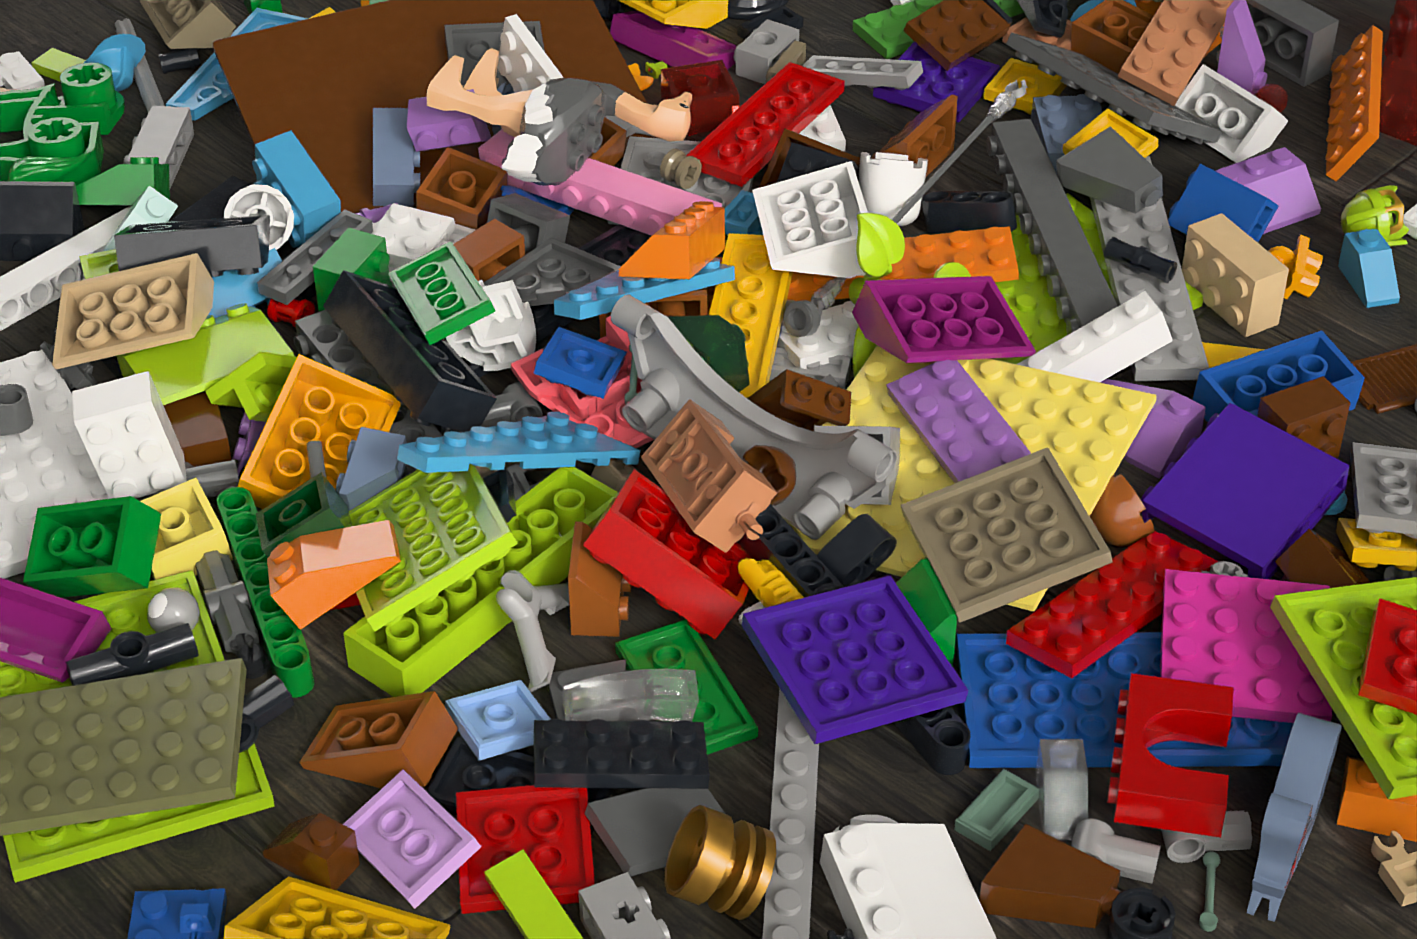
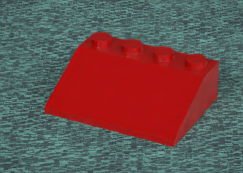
[583,469,752,639]

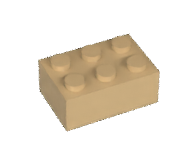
[1182,213,1289,338]

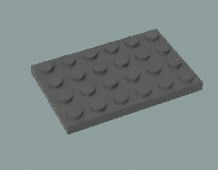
[1006,32,1222,144]

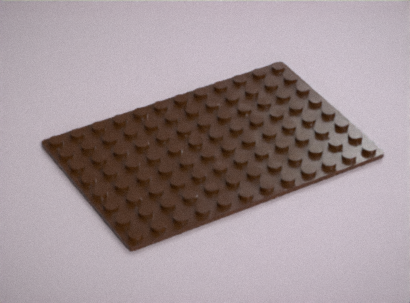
[213,0,657,214]

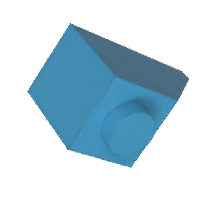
[1338,229,1400,308]

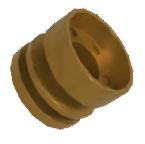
[664,805,776,920]

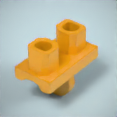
[1268,235,1323,299]

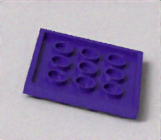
[741,576,968,744]

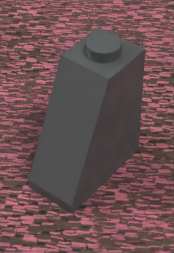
[1056,126,1163,214]

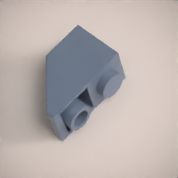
[336,427,407,511]

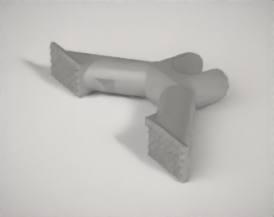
[496,570,570,692]

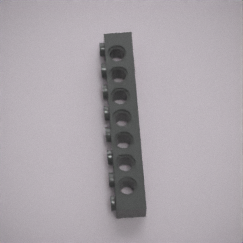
[293,310,442,478]

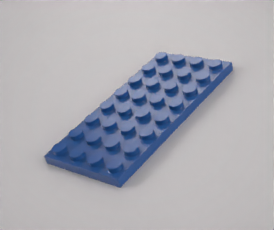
[956,632,1294,768]

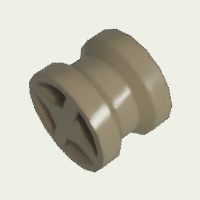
[660,148,702,189]

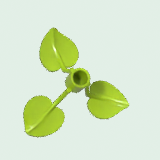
[849,213,971,378]

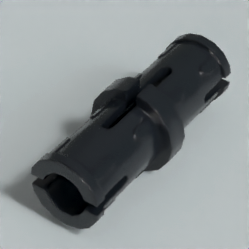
[1104,237,1177,283]

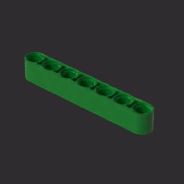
[217,487,315,698]

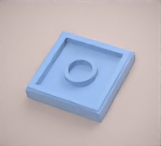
[445,680,550,760]

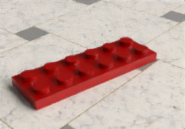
[686,62,845,187]
[1006,531,1218,679]

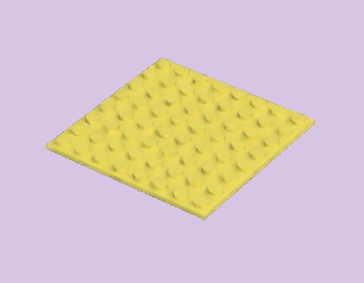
[788,346,1157,612]

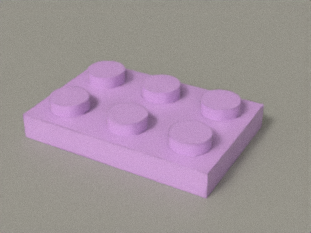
[343,770,481,909]

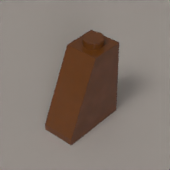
[979,824,1122,928]

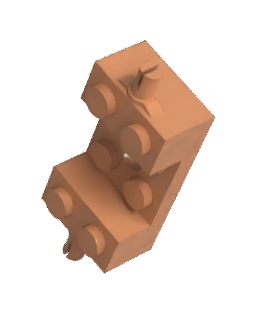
[641,399,777,553]

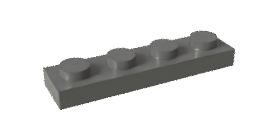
[257,209,373,305]

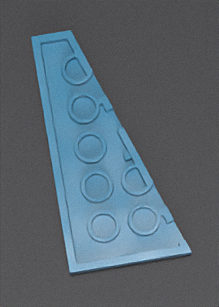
[397,412,641,473]

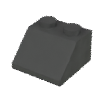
[487,193,570,255]

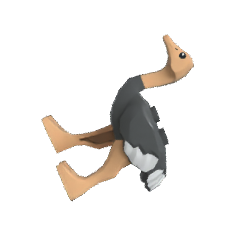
[427,48,692,186]

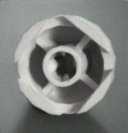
[224,184,294,250]

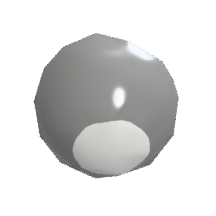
[147,587,200,633]

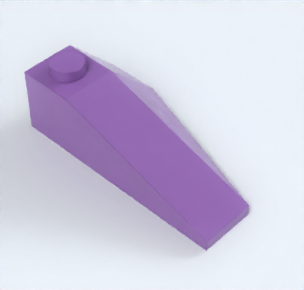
[1100,379,1206,479]

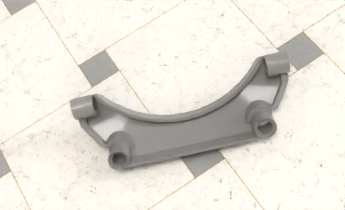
[611,295,898,540]

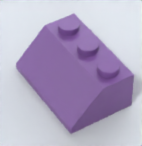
[1216,147,1321,234]

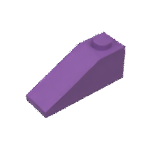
[1217,0,1267,95]

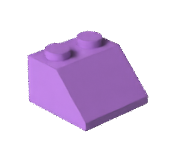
[407,89,491,151]

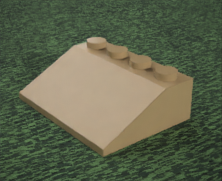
[52,253,214,370]

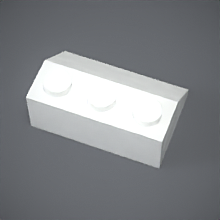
[1175,64,1288,163]

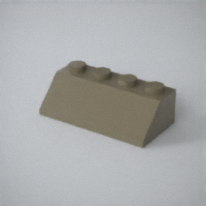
[140,0,237,49]

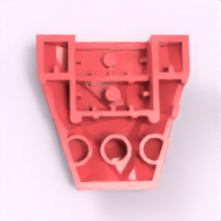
[511,316,654,448]

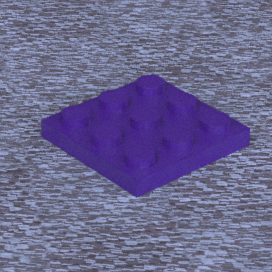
[873,41,1000,123]

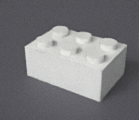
[72,371,187,499]

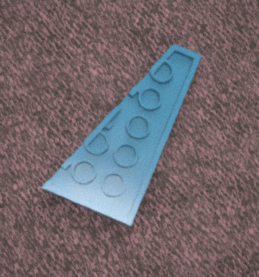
[166,8,309,121]
[554,258,735,320]

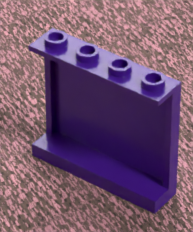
[1141,403,1349,580]

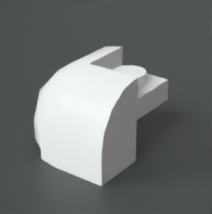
[446,280,536,371]

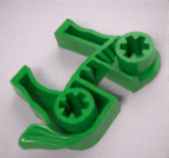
[0,63,125,186]

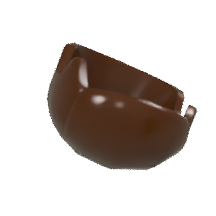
[743,445,796,506]

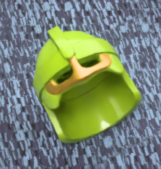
[1341,185,1409,247]

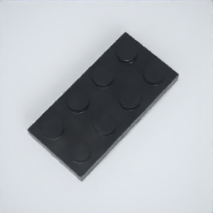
[533,719,709,789]

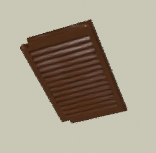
[1351,344,1417,414]

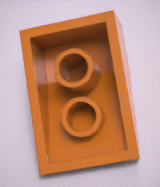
[267,520,401,630]

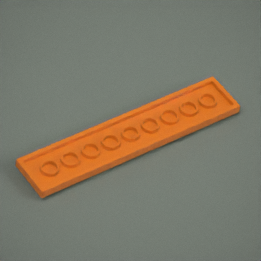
[698,226,1019,313]

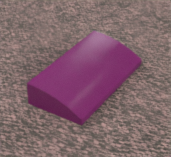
[610,10,737,81]
[0,578,112,683]

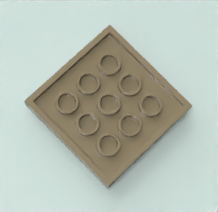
[901,447,1113,623]

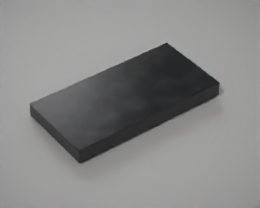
[426,736,614,835]

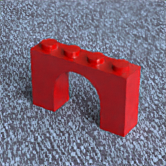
[1107,673,1234,838]

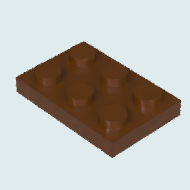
[903,0,1011,71]

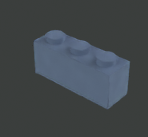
[373,108,420,207]

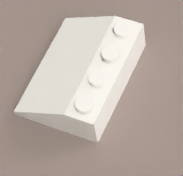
[752,161,868,278]
[820,823,997,939]

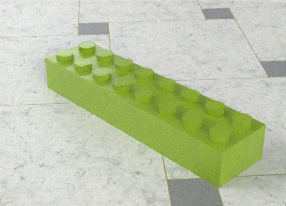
[343,467,618,697]

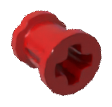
[267,299,315,328]

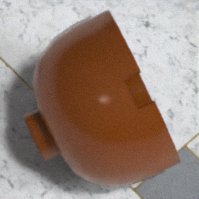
[1090,473,1154,547]

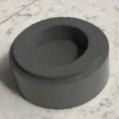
[784,300,821,337]

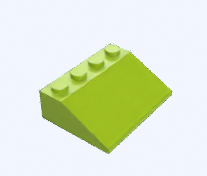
[116,303,294,405]

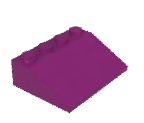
[852,276,1036,363]

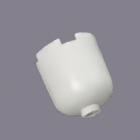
[858,152,928,226]

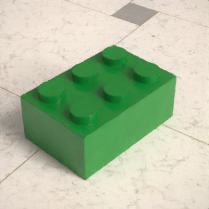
[23,496,162,598]

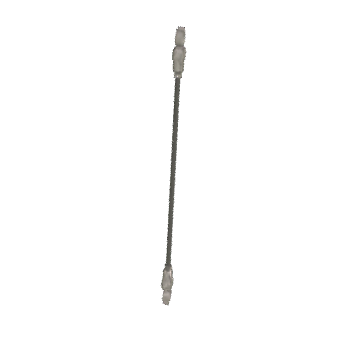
[811,80,1027,317]

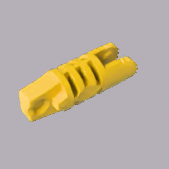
[737,558,804,608]

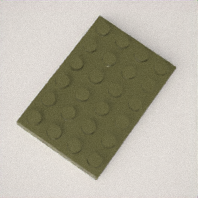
[0,658,247,836]

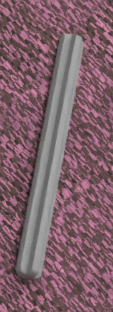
[115,18,165,113]

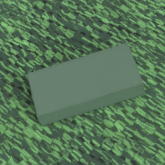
[954,769,1040,851]

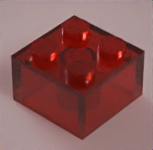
[661,60,740,136]

